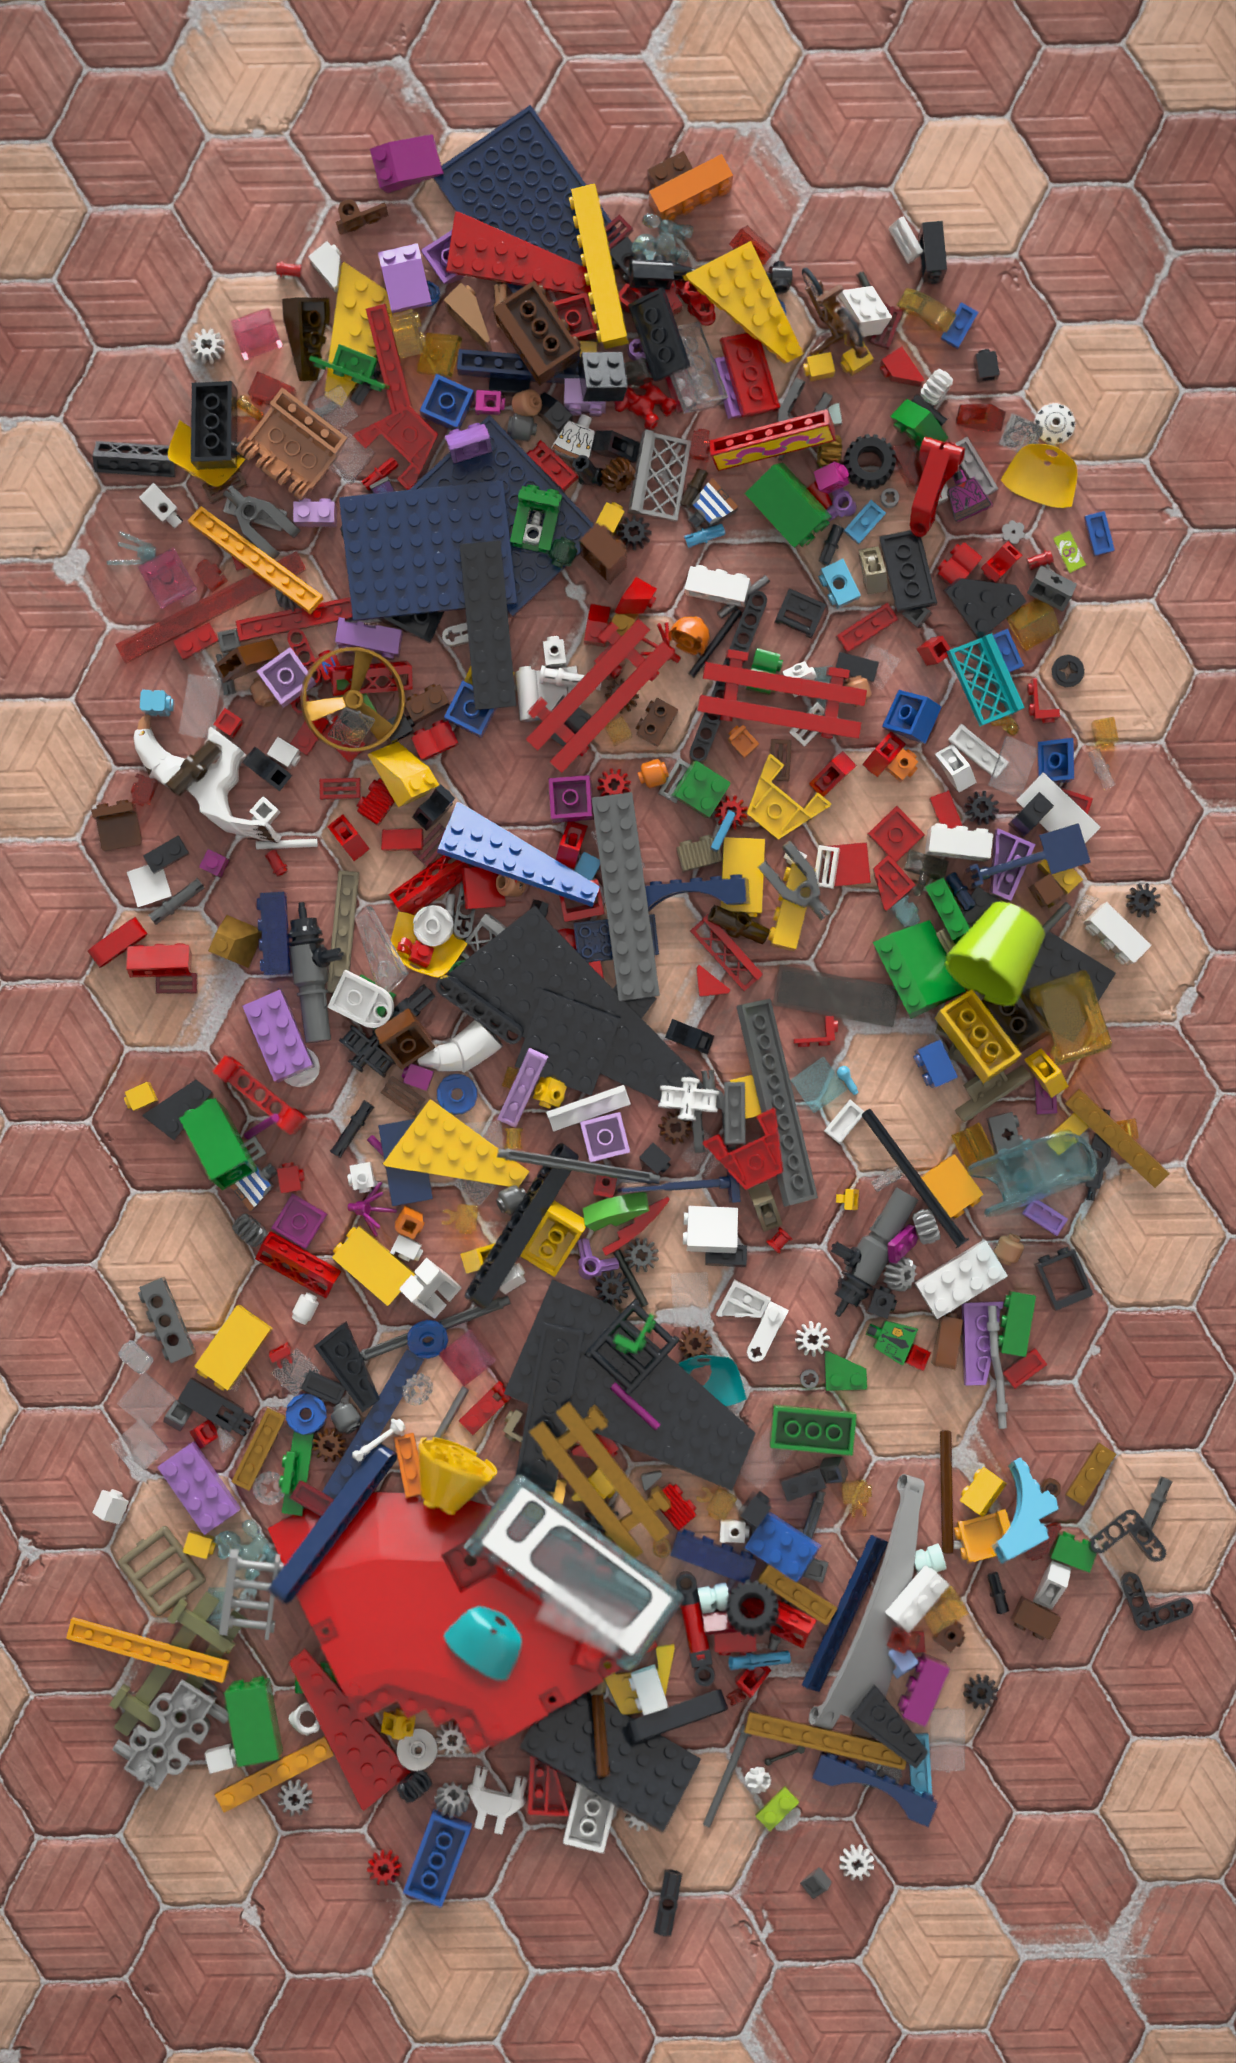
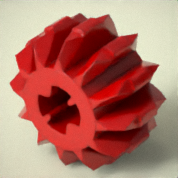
[597,768,631,797]
[714,795,748,830]
[367,1849,402,1886]

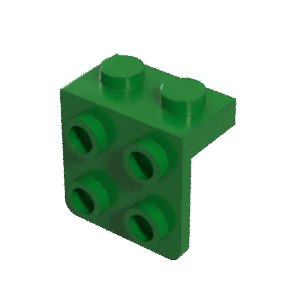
[613,1314,656,1354]

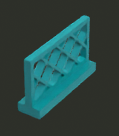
[947,633,1025,727]

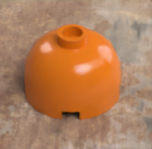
[668,616,710,655]

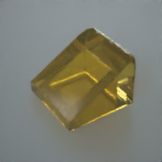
[502,1066,519,1089]
[1115,1118,1139,1139]

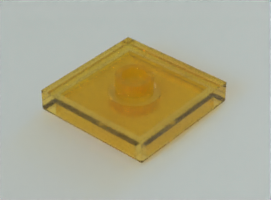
[416,332,462,377]

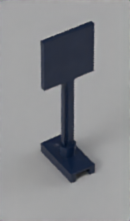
[965,823,1091,889]
[617,1170,741,1203]

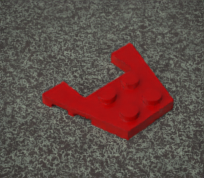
[352,405,439,490]
[702,1107,784,1190]

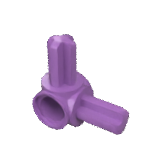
[826,487,857,521]
[577,1238,619,1280]

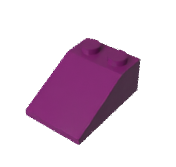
[370,134,443,193]

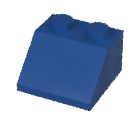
[882,690,942,744]

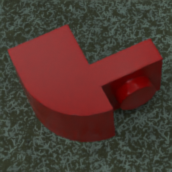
[981,541,1023,582]

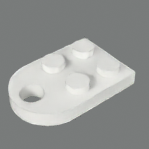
[328,970,394,1028]

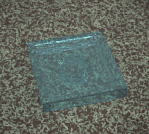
[790,1056,847,1113]

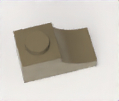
[859,546,888,594]

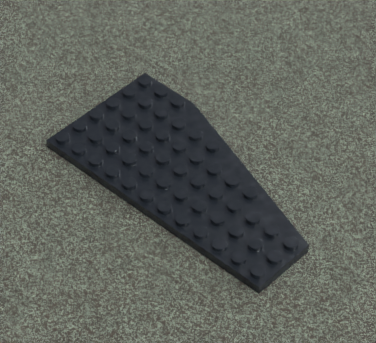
[504,1279,756,1491]

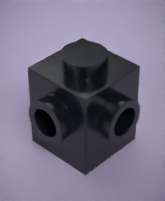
[867,1286,897,1319]

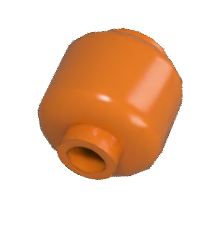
[638,759,669,788]

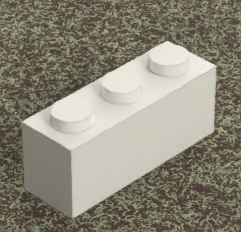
[685,565,751,608]
[885,1565,949,1632]

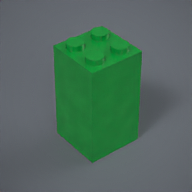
[745,463,832,548]
[179,1098,258,1190]
[224,1676,283,1767]

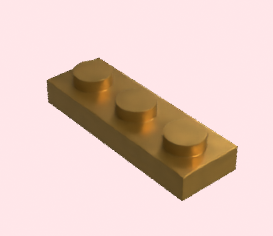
[1065,1442,1116,1506]

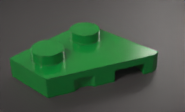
[824,1350,867,1391]

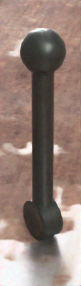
[764,1746,805,1766]

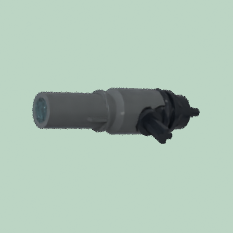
[288,902,344,1043]
[831,1187,919,1317]

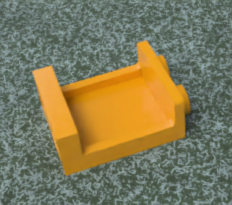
[921,1154,984,1219]
[954,1509,1010,1564]

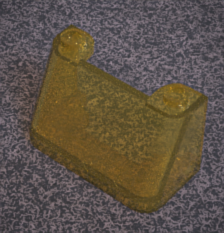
[1030,970,1112,1066]

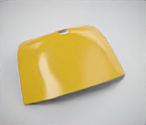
[168,420,246,487]
[1001,444,1078,508]
[390,911,467,977]

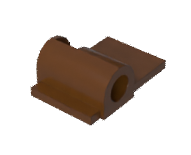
[336,199,389,235]

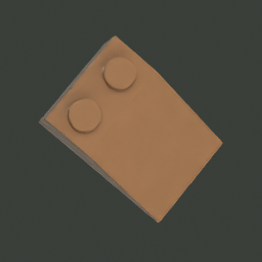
[444,283,492,352]

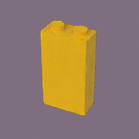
[720,837,765,918]
[332,1226,416,1306]
[194,1305,273,1391]

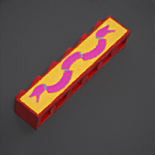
[710,409,836,471]

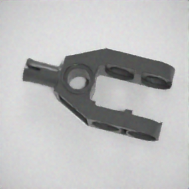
[775,378,833,461]
[223,485,301,560]
[758,841,831,921]
[692,1070,736,1153]

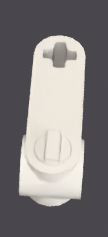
[747,1301,789,1362]

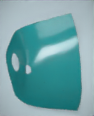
[678,1355,747,1406]
[444,1607,522,1680]

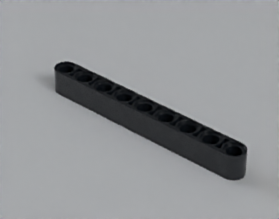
[689,591,767,763]
[465,1143,579,1309]

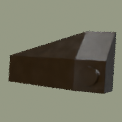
[282,297,330,381]

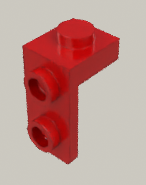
[1027,678,1060,724]
[793,1016,838,1047]

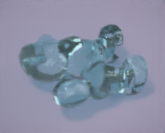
[632,213,693,264]
[214,1519,279,1581]

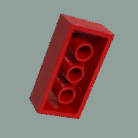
[527,292,598,349]

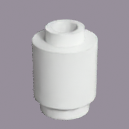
[292,1292,319,1325]

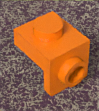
[728,724,759,758]

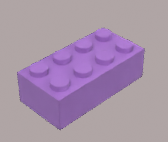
[242,990,315,1083]
[157,1441,241,1535]

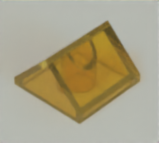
[1006,598,1061,652]

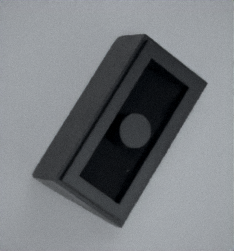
[489,377,531,396]

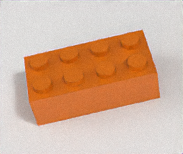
[649,154,733,225]

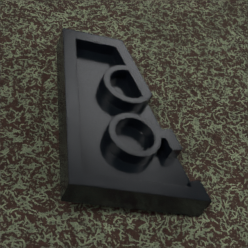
[142,1079,213,1141]

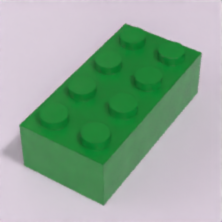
[769,1404,857,1456]

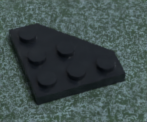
[943,578,1027,639]

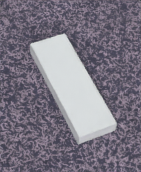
[948,724,1009,779]

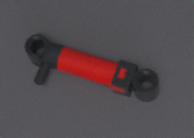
[665,1571,715,1686]

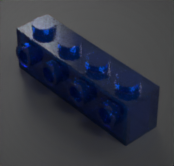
[257,892,291,976]
[670,1528,756,1584]

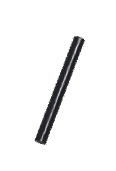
[688,608,742,678]

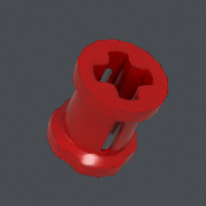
[766,1227,793,1254]

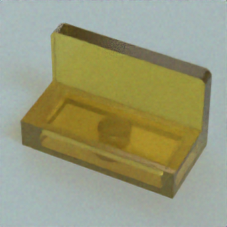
[951,1122,997,1172]

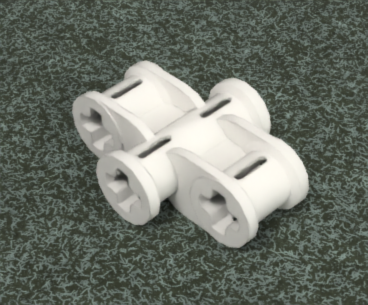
[658,1077,719,1121]

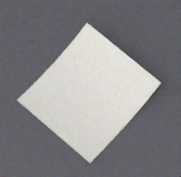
[127,865,171,907]

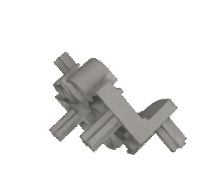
[112,1679,229,1790]

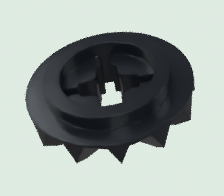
[1051,655,1084,688]

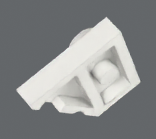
[716,1279,771,1318]

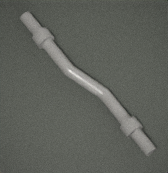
[987,1305,1008,1429]

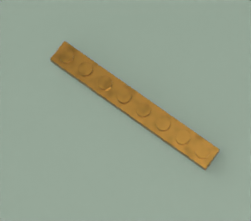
[744,1711,906,1770]

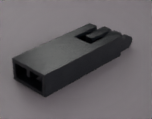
[177,1377,255,1436]

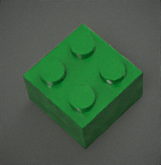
[671,761,731,818]

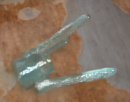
[107,531,157,566]

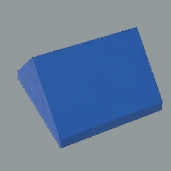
[1038,738,1074,783]

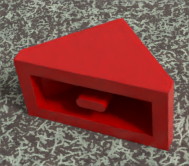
[696,965,731,997]
[734,1666,772,1698]

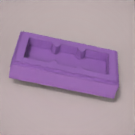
[1022,1197,1068,1236]

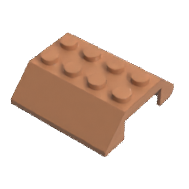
[236,388,348,501]

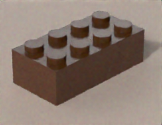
[580,523,627,584]

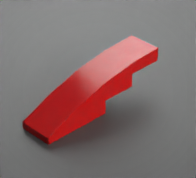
[602,1196,670,1256]

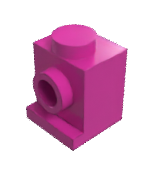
[475,390,505,415]

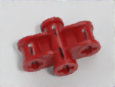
[674,279,716,326]

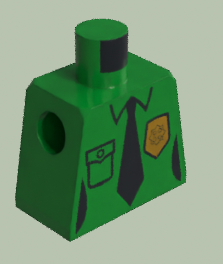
[866,1320,918,1365]

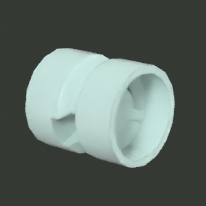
[914,1544,947,1574]
[698,1582,729,1614]

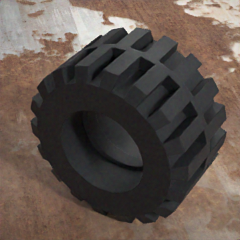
[844,434,896,490]
[726,1580,779,1637]

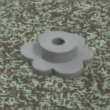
[1002,520,1025,544]

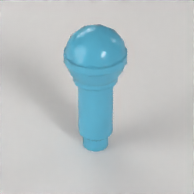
[837,1066,858,1095]

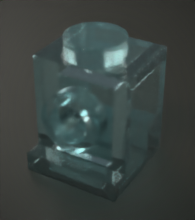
[890,895,921,928]

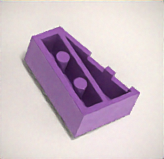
[335,617,403,659]
[989,828,1035,903]

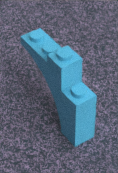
[992,1457,1059,1564]

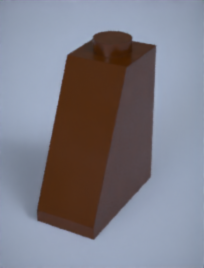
[214,638,280,683]
[931,1312,963,1370]

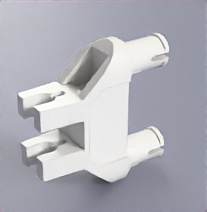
[467,1766,529,1834]

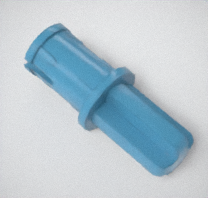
[684,524,725,548]

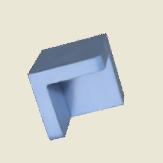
[888,1642,919,1679]

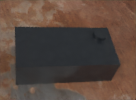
[191,381,238,470]

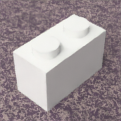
[629,1664,668,1715]

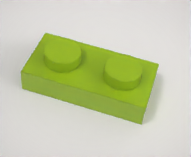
[755,1786,800,1831]

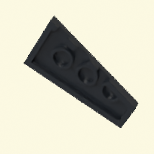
[314,1321,380,1413]
[850,1685,929,1769]

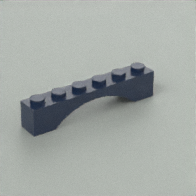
[645,874,750,912]
[812,1752,938,1827]

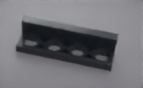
[92,441,176,477]

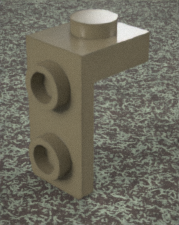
[503,1408,523,1442]

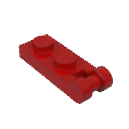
[527,440,579,492]
[459,1380,512,1435]

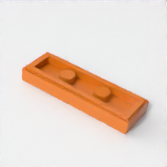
[393,1433,421,1498]

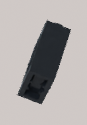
[918,221,947,285]
[1034,1247,1094,1311]

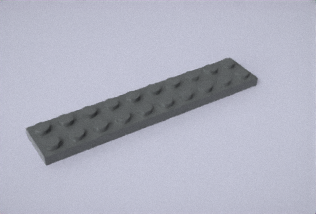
[592,792,660,1002]
[736,999,818,1207]

